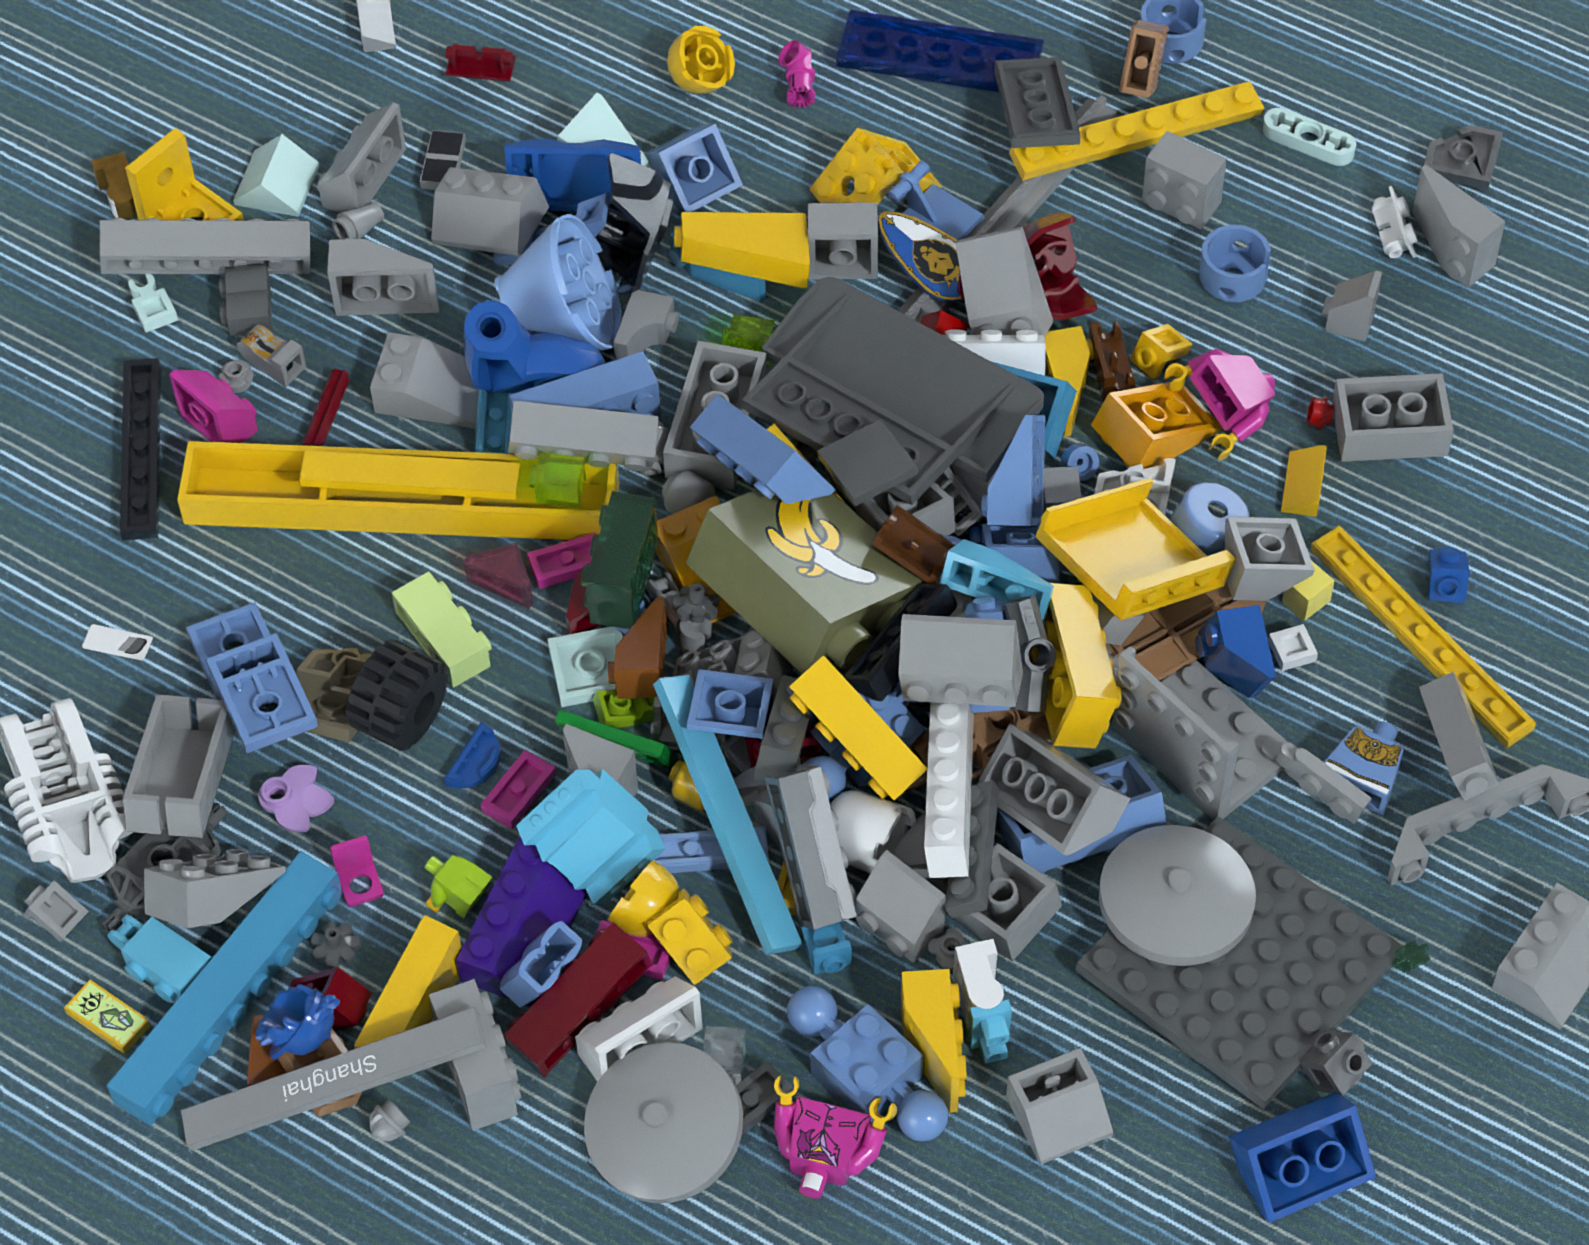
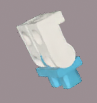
[953,939,1012,1063]

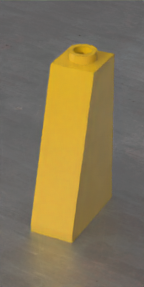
[674,212,810,288]
[354,915,462,1049]

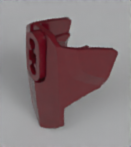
[957,211,1098,320]

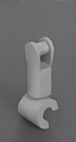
[645,572,712,654]

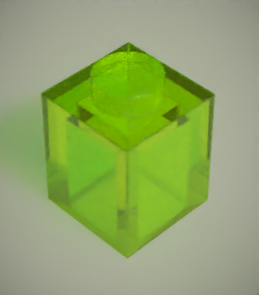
[529,452,586,508]

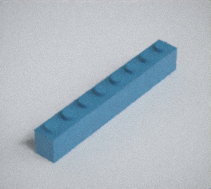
[107,851,342,1126]

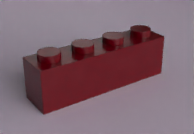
[504,922,652,1078]

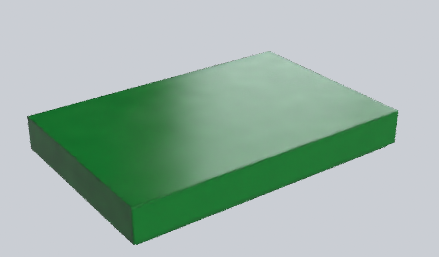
[555,709,679,770]

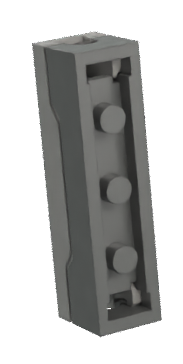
[765,765,857,930]

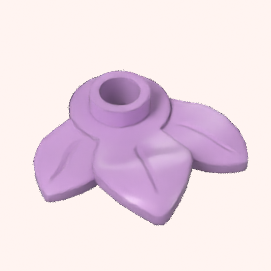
[258,765,334,833]

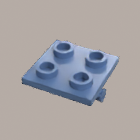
[887,161,984,240]

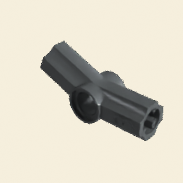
[1002,595,1056,712]

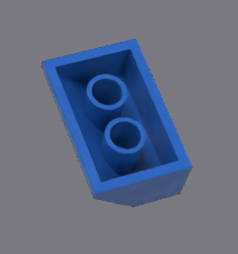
[1228,1092,1377,1223]

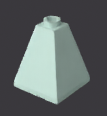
[557,93,649,167]

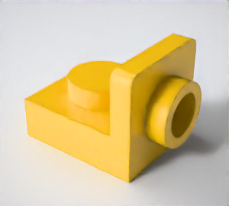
[1130,324,1192,379]

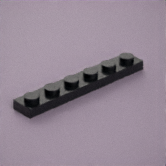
[120,358,161,541]

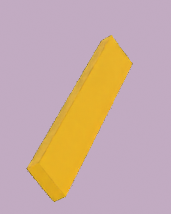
[299,450,521,500]

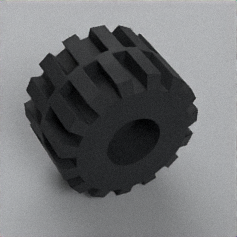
[346,639,448,751]

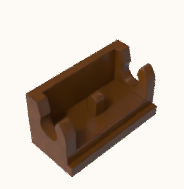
[1089,322,1136,402]
[871,505,955,584]

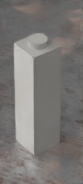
[1419,672,1500,801]

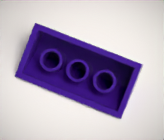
[456,836,588,1007]

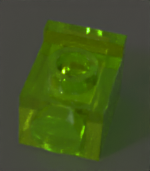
[721,314,775,369]

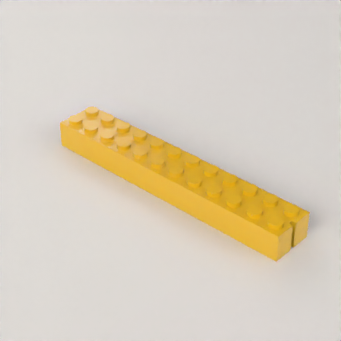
[177,441,619,542]

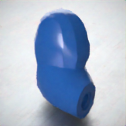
[464,300,605,393]

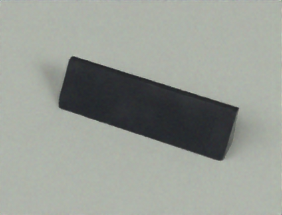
[844,584,958,702]

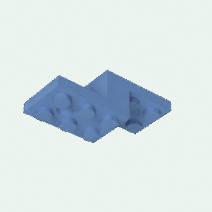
[186,602,318,753]

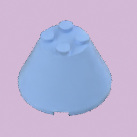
[495,214,622,350]

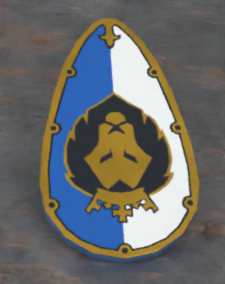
[878,211,963,303]

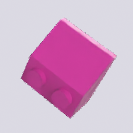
[169,370,258,443]

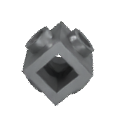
[1299,1029,1373,1096]

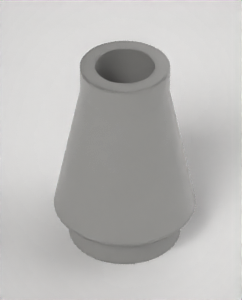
[332,202,384,239]

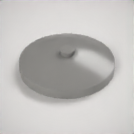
[1099,825,1256,966]
[584,1042,743,1203]

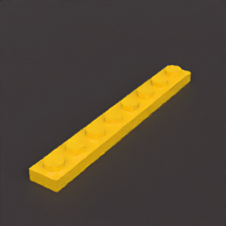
[1009,81,1264,181]

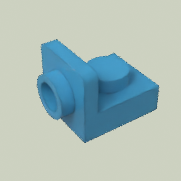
[801,922,852,975]

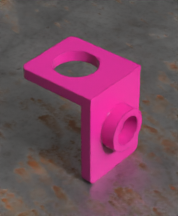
[330,836,384,907]

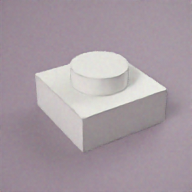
[1268,624,1318,671]

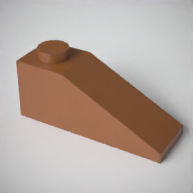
[608,597,668,699]

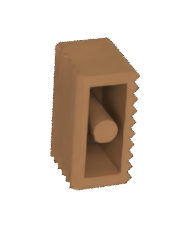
[1119,20,1169,98]

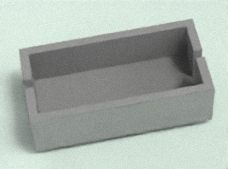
[122,695,234,838]

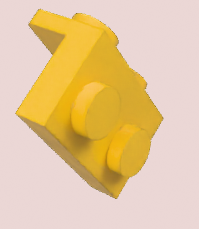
[647,889,733,985]

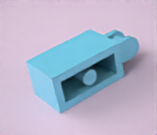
[107,914,211,1003]

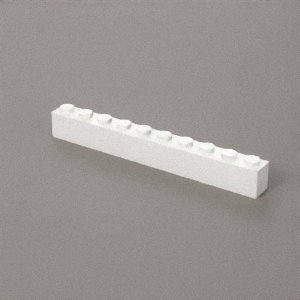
[924,574,976,878]

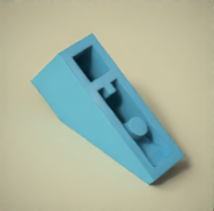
[940,539,1054,621]

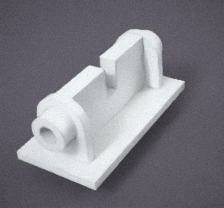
[1372,186,1418,258]

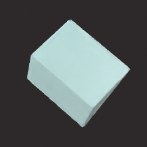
[233,134,319,217]

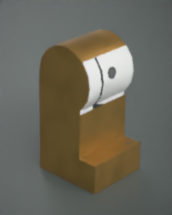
[91,152,137,220]

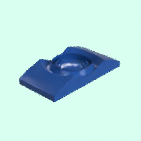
[504,138,641,211]

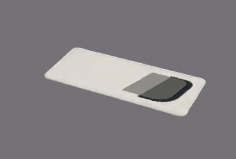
[82,624,153,661]

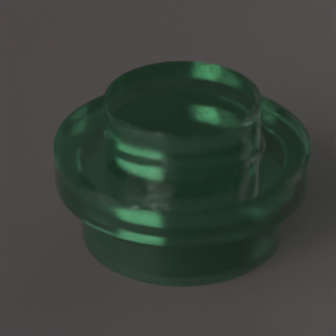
[1392,940,1431,974]

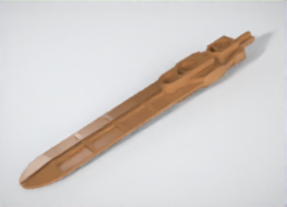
[897,581,1266,798]

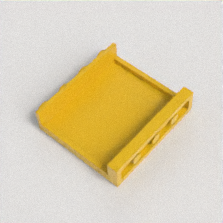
[1035,478,1236,621]

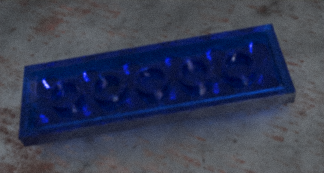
[836,10,1044,93]

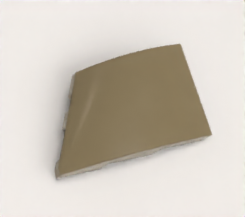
[296,648,372,742]

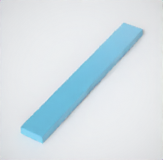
[653,675,802,955]

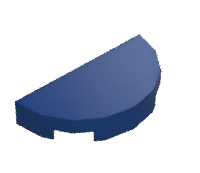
[444,722,501,789]

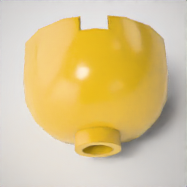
[667,26,735,95]
[608,860,680,937]

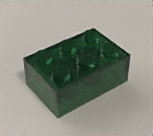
[581,491,659,629]

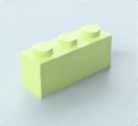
[392,572,492,688]

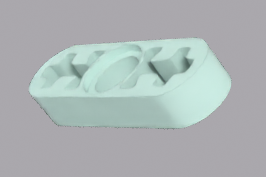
[1263,108,1356,166]

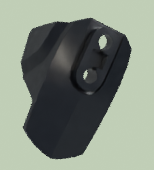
[571,153,673,295]

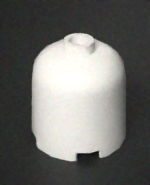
[830,790,916,874]

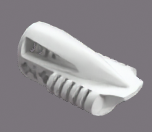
[0,698,133,883]

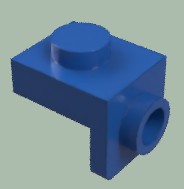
[1428,547,1469,603]

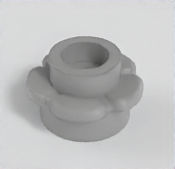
[219,360,254,393]

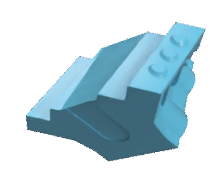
[516,769,665,905]

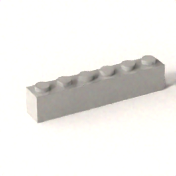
[100,218,310,274]

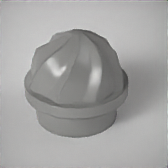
[369,1099,411,1141]

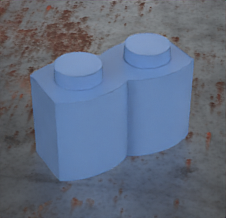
[500,921,582,1008]

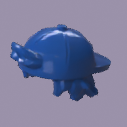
[255,984,340,1061]

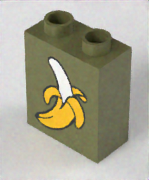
[686,489,926,674]

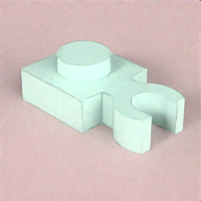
[128,274,178,333]

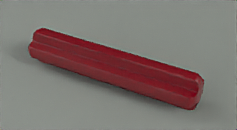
[301,368,350,446]

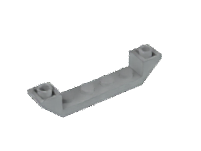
[1387,764,1589,886]

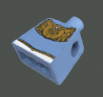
[1324,721,1404,816]

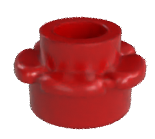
[1306,396,1334,430]

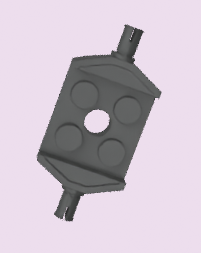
[102,803,228,931]

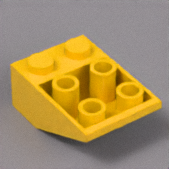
[901,969,967,1113]

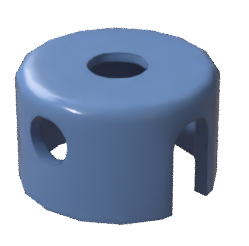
[1141,0,1206,64]
[1199,225,1271,303]
[1169,482,1250,556]

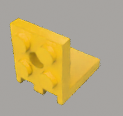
[125,128,244,221]
[809,128,942,205]

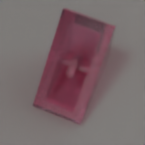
[464,543,533,609]

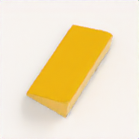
[1281,445,1327,517]

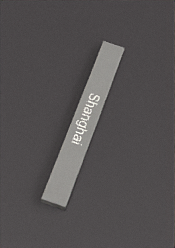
[181,1007,487,1151]

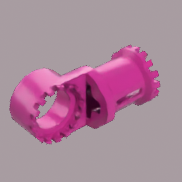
[778,40,815,108]

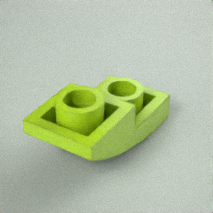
[593,690,658,728]

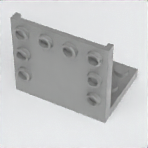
[1112,646,1287,821]

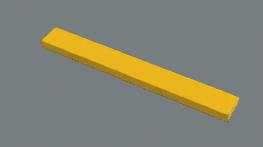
[1311,525,1536,749]

